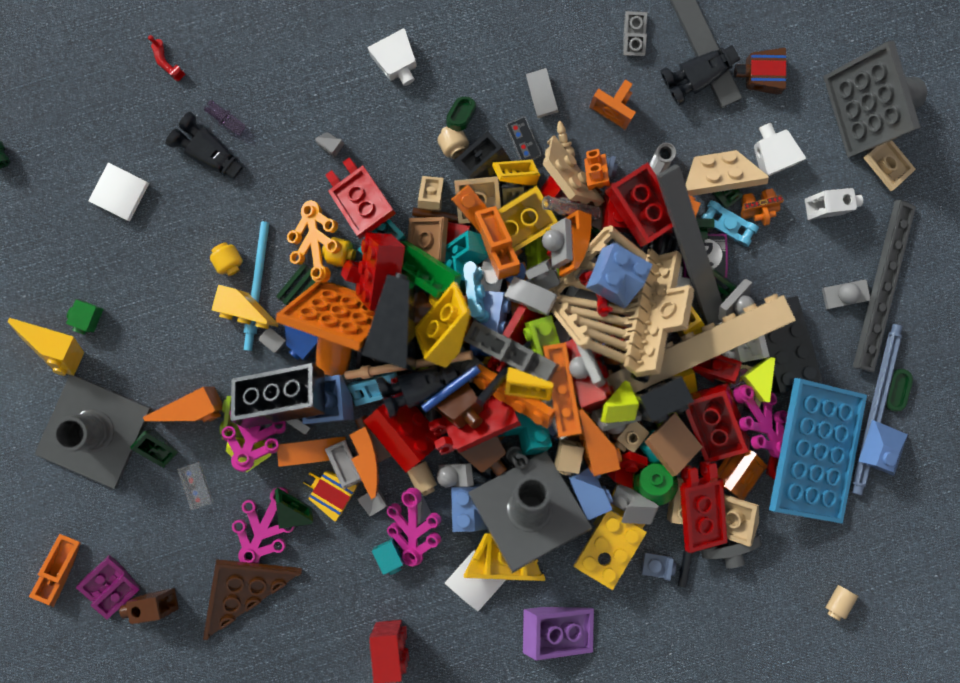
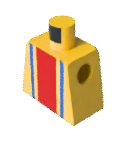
[303,471,360,522]

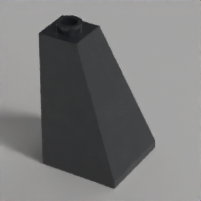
[361,273,416,371]

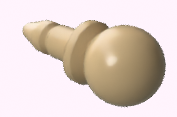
[557,121,575,158]

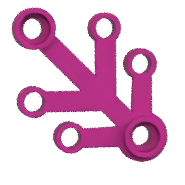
[733,384,787,459]
[222,410,286,472]
[232,487,295,563]
[387,488,441,567]

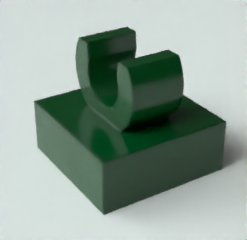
[712,189,743,209]
[696,218,715,242]

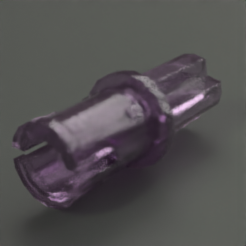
[204,100,246,135]

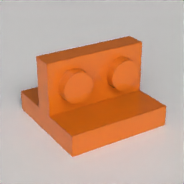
[589,79,636,130]
[717,450,767,500]

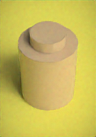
[407,461,437,496]
[825,585,858,621]

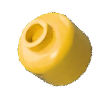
[322,237,356,267]
[210,242,243,276]

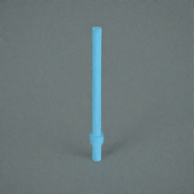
[243,221,270,351]

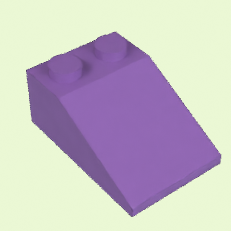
[523,607,594,660]

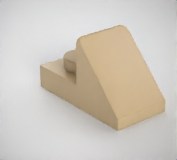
[418,176,444,211]

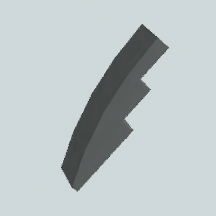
[464,320,559,382]

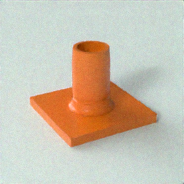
[276,281,375,376]

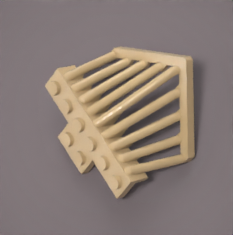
[548,226,695,377]

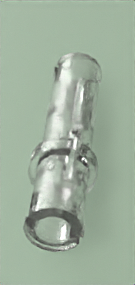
[542,195,601,220]

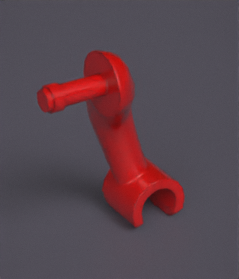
[148,35,186,81]
[579,271,613,317]

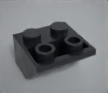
[455,131,512,183]

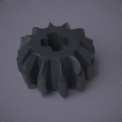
[643,233,681,255]

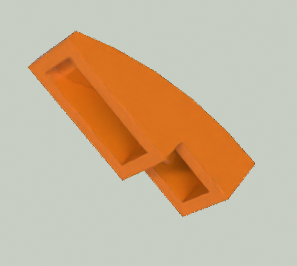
[475,206,520,280]
[559,210,592,277]
[349,426,379,499]
[277,436,346,467]
[29,534,81,607]

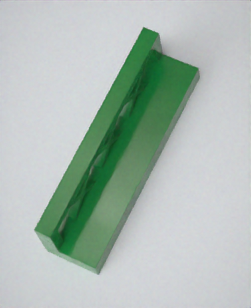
[400,240,462,298]

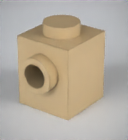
[611,422,650,453]
[554,439,584,475]

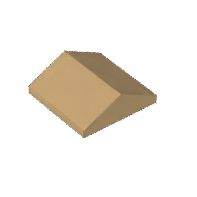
[863,140,916,191]
[454,176,501,224]
[724,494,759,547]

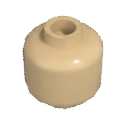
[437,126,469,159]

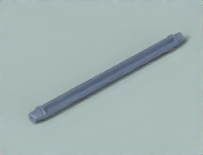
[852,324,903,495]

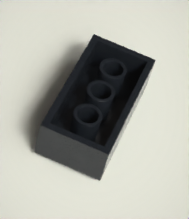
[763,296,823,393]
[231,363,325,428]
[634,376,694,424]

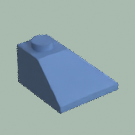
[858,420,908,475]

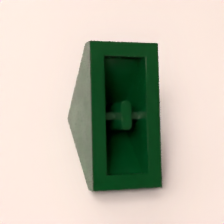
[130,429,178,468]
[275,488,313,529]

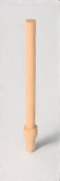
[344,350,473,380]

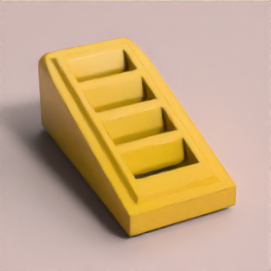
[492,160,540,186]
[505,367,554,401]

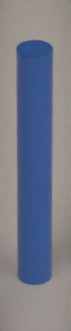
[421,365,481,412]

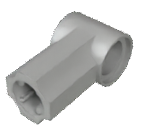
[649,143,676,175]

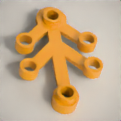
[287,200,341,283]

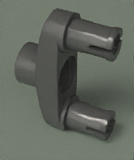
[700,532,762,568]

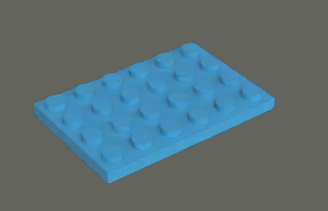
[769,378,867,524]

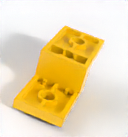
[573,472,647,590]

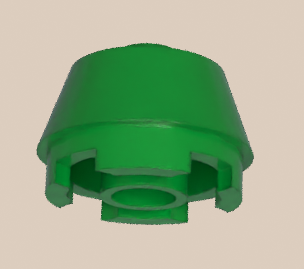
[633,463,678,505]

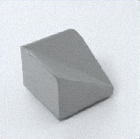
[315,133,345,157]
[258,327,286,353]
[357,488,389,516]
[407,496,431,524]

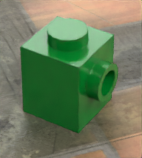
[66,299,103,335]

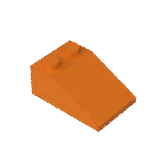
[143,387,223,422]
[576,402,622,476]

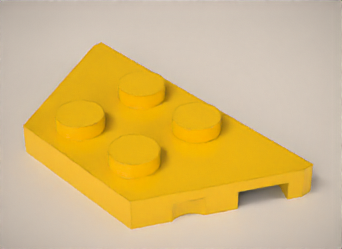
[464,533,545,581]

